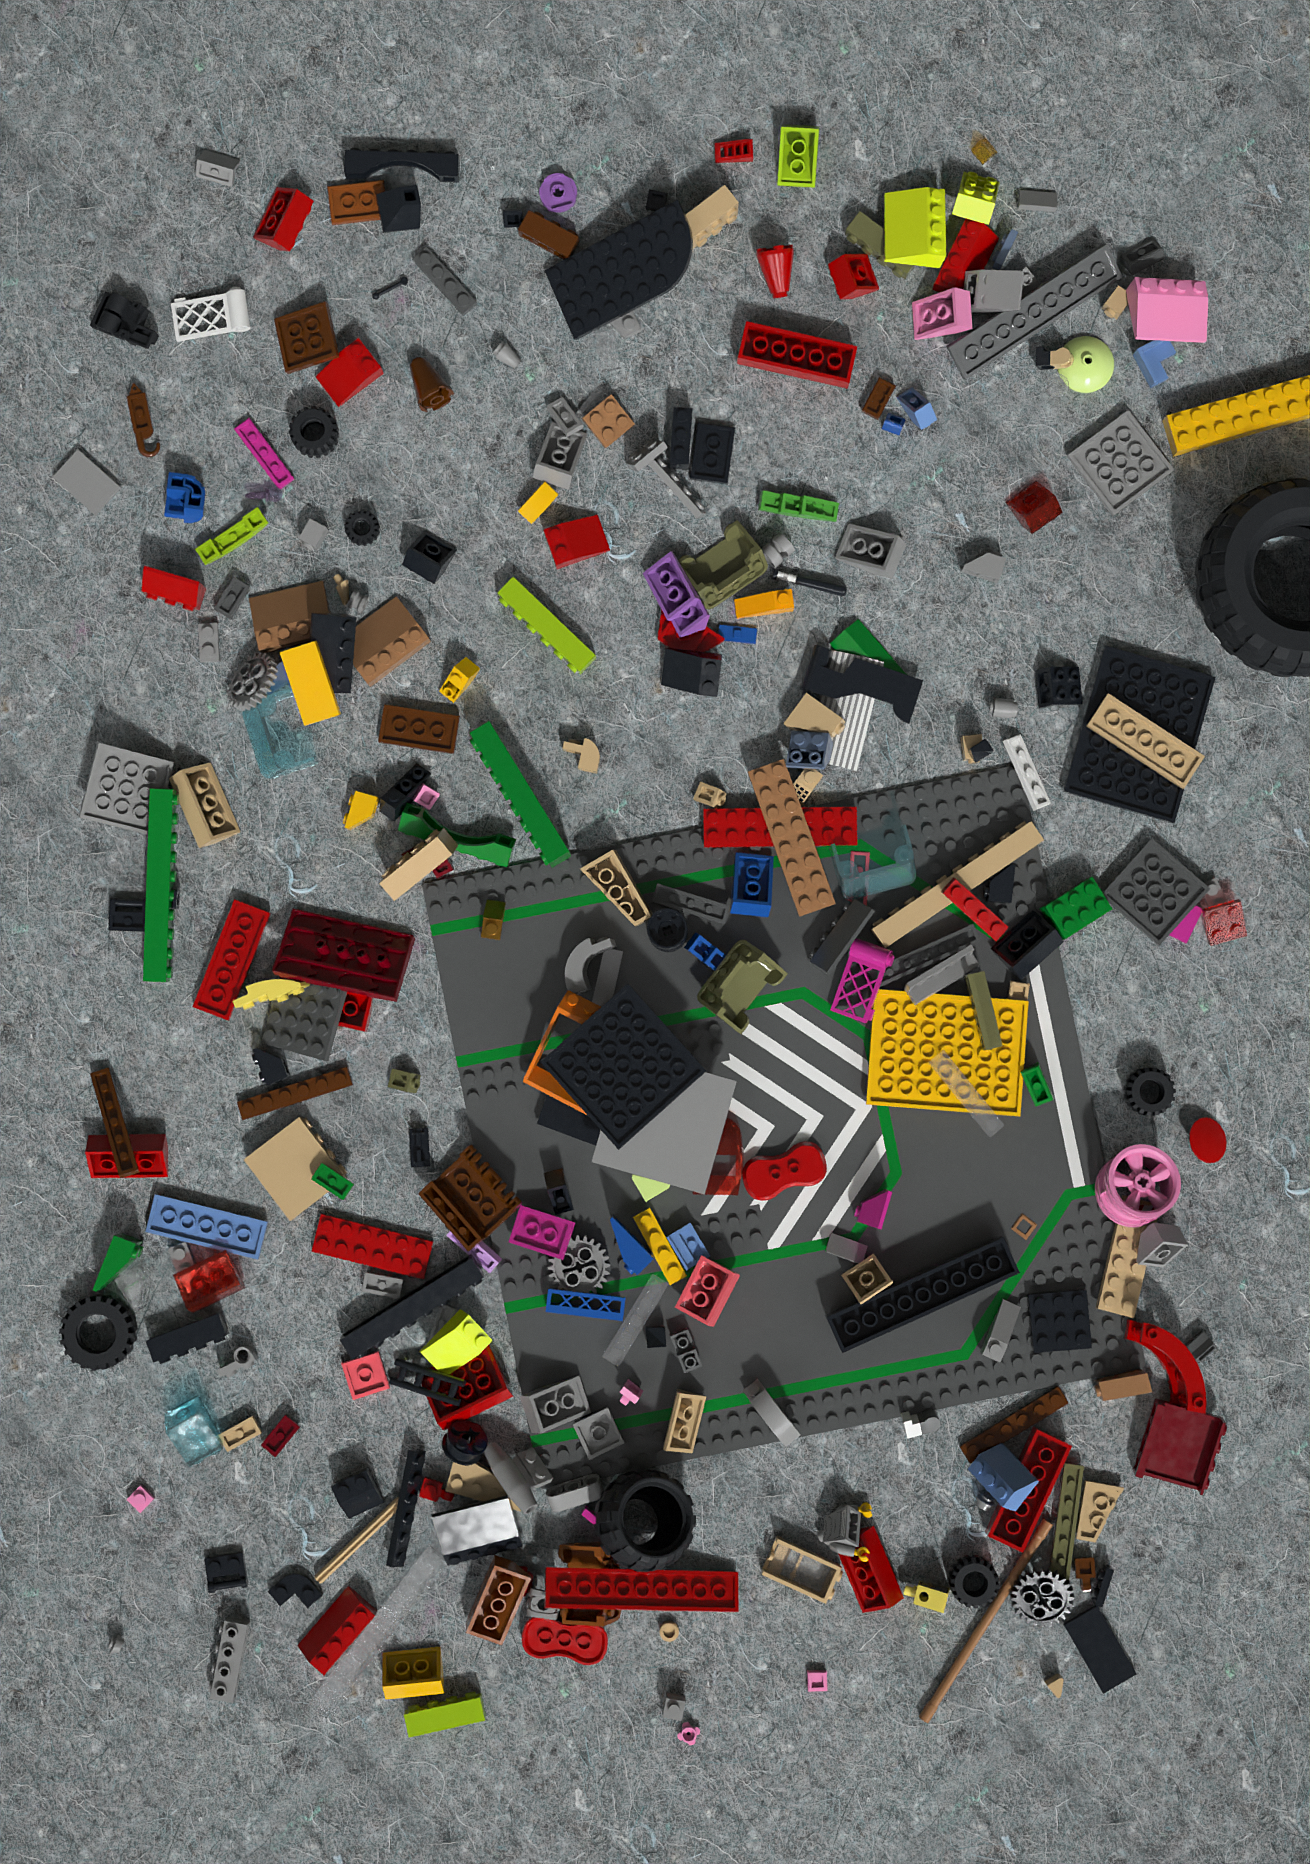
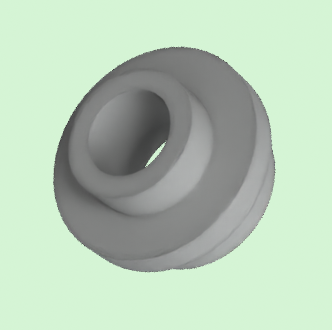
[976,1493,995,1511]
[108,1634,124,1654]

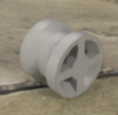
[347,590,370,614]

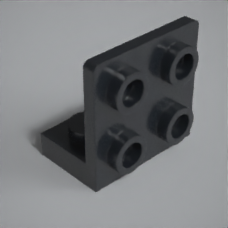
[1035,667,1083,708]

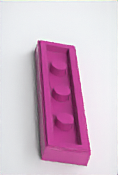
[234,418,294,490]

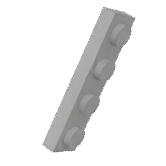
[648,457,706,519]

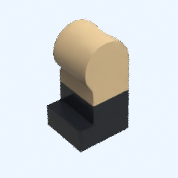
[1035,346,1074,370]

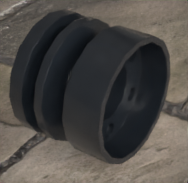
[647,908,688,952]

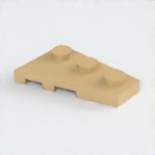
[1075,1480,1124,1542]

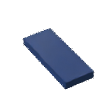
[718,625,757,644]

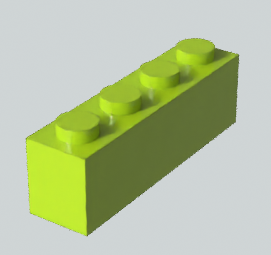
[404,1691,486,1738]

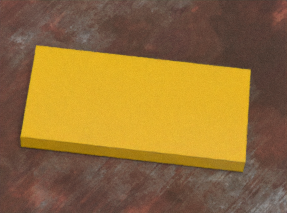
[280,640,341,726]

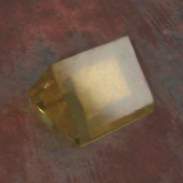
[971,138,998,165]

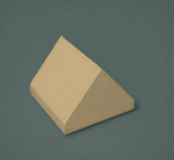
[1044,1674,1064,1698]

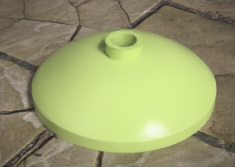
[1057,336,1114,393]

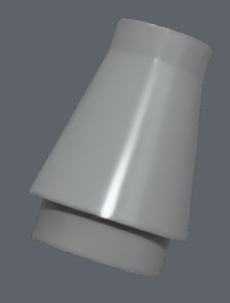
[493,342,521,369]

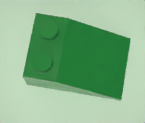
[93,1233,144,1292]

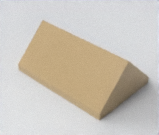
[663,1389,706,1453]

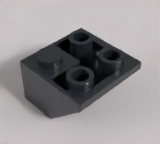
[376,185,421,233]

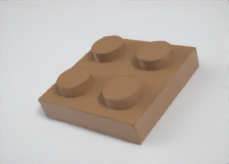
[581,394,635,449]

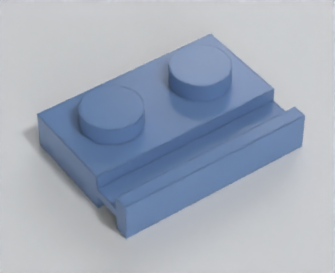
[666,1223,710,1271]

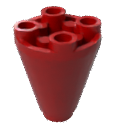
[756,245,794,298]

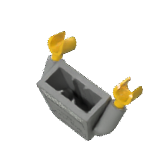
[817,1502,872,1562]

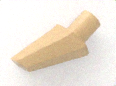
[333,574,349,605]

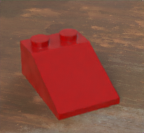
[316,338,384,408]
[543,515,610,569]

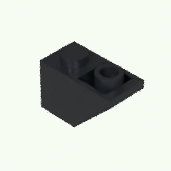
[252,1048,291,1085]

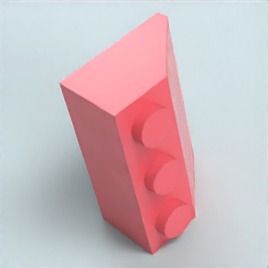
[675,1255,740,1327]

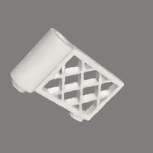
[171,287,251,342]

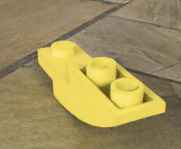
[233,979,310,1010]

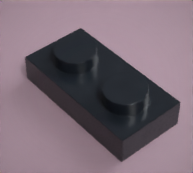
[1091,1564,1114,1608]

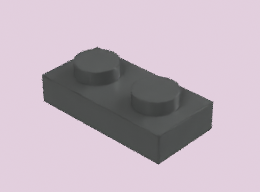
[214,577,251,620]

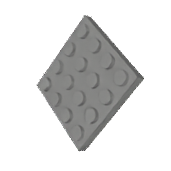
[1067,410,1174,516]
[79,743,174,835]

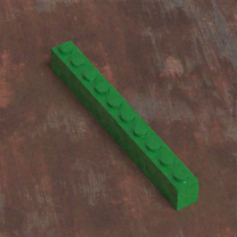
[143,789,179,982]

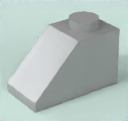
[961,552,1006,583]

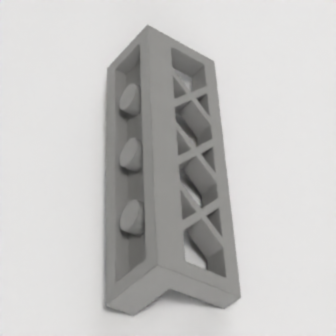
[904,945,980,1005]

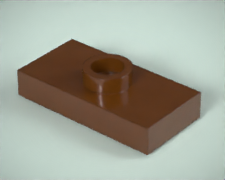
[861,377,896,420]

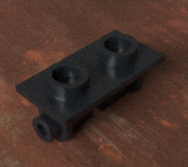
[409,1128,430,1167]

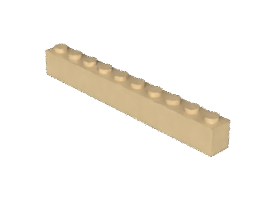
[871,821,1044,948]

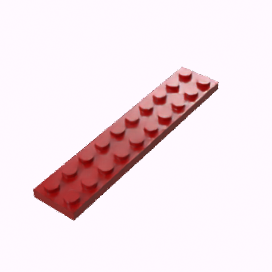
[544,1567,739,1612]

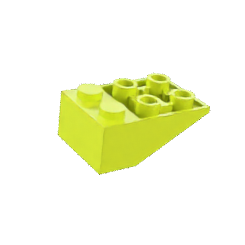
[952,172,1000,225]

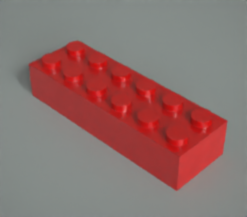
[737,321,858,389]
[985,1426,1072,1553]

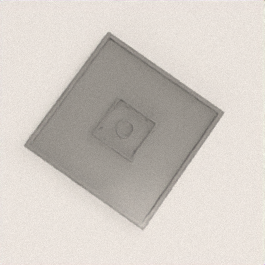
[592,1072,737,1195]

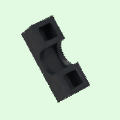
[670,407,693,470]

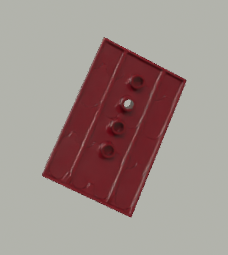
[272,908,415,1002]

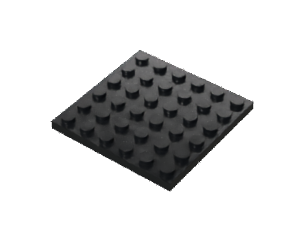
[541,984,706,1150]

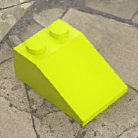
[419,1309,492,1374]

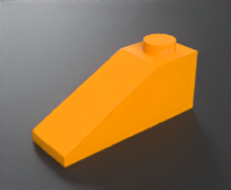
[734,589,794,619]

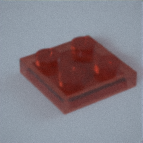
[1202,899,1247,946]

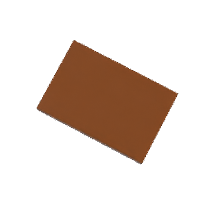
[327,180,385,225]

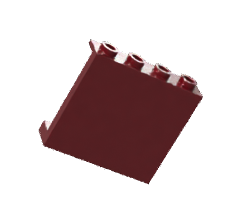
[1133,1398,1227,1495]

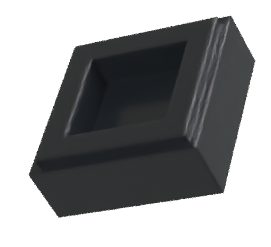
[645,189,668,211]

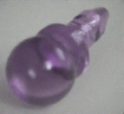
[245,487,283,502]

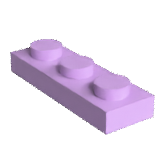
[446,1231,502,1273]

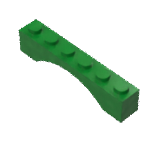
[398,803,516,867]

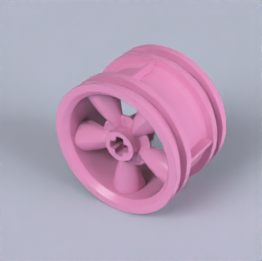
[1095,1144,1181,1227]

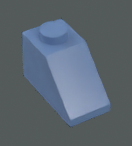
[896,387,937,430]

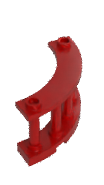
[1124,1320,1206,1414]

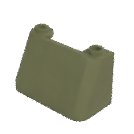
[678,520,768,609]
[697,940,788,1034]

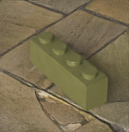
[845,211,916,279]

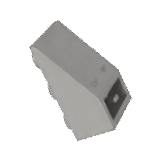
[964,270,1024,314]

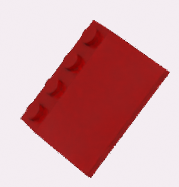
[422,1345,513,1431]

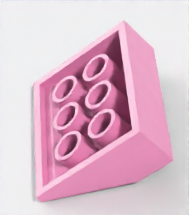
[1126,277,1208,343]

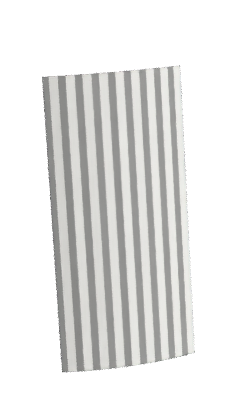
[819,650,884,771]

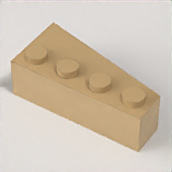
[580,850,653,926]
[445,1461,521,1511]

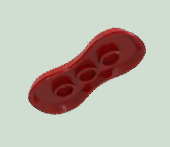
[742,1141,827,1201]
[522,1617,608,1665]

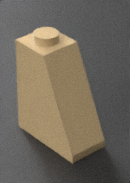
[784,693,845,737]

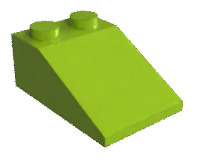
[777,124,820,188]

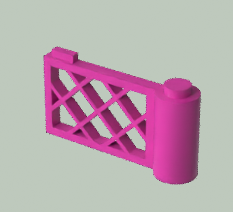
[830,938,894,1023]

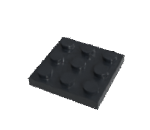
[1028,1289,1092,1353]

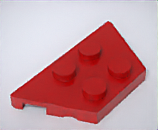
[657,609,725,652]

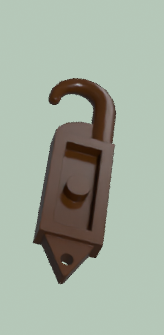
[126,383,160,457]

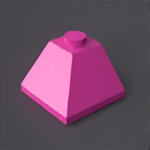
[854,1189,892,1229]

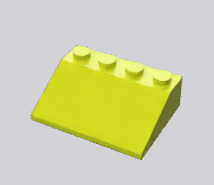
[884,187,946,268]

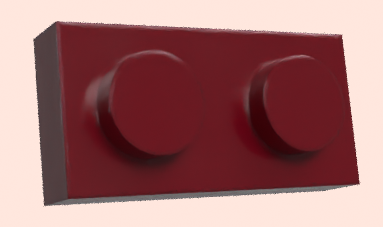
[261,1414,301,1457]

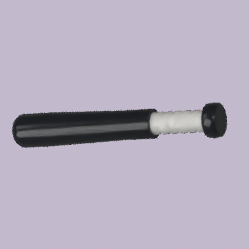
[772,568,847,596]

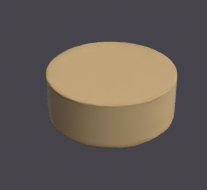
[659,1621,679,1642]

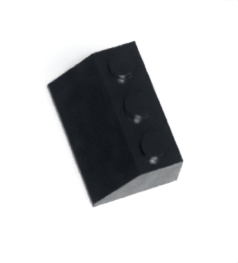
[990,910,1064,980]

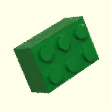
[1039,876,1112,940]

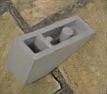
[980,1299,1021,1362]

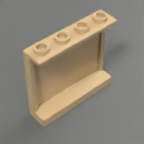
[243,1117,348,1221]

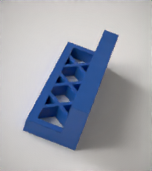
[546,1288,626,1321]

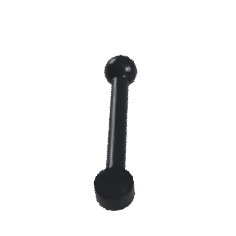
[372,277,408,300]

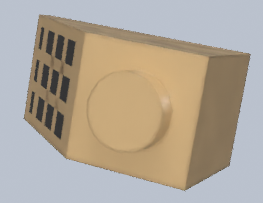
[793,768,823,806]

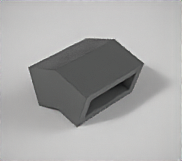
[1185,1331,1217,1363]

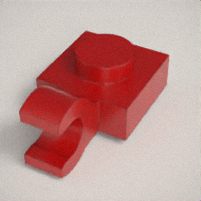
[419,1477,455,1502]

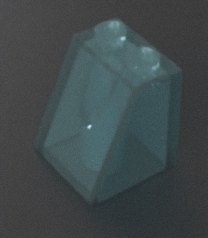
[164,1395,223,1467]

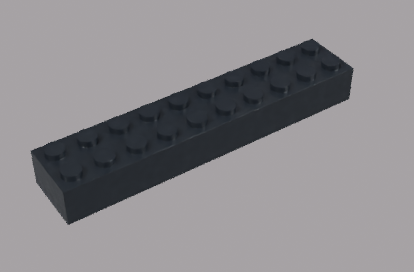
[825,1236,1020,1353]

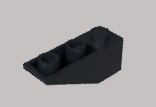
[379,763,431,822]

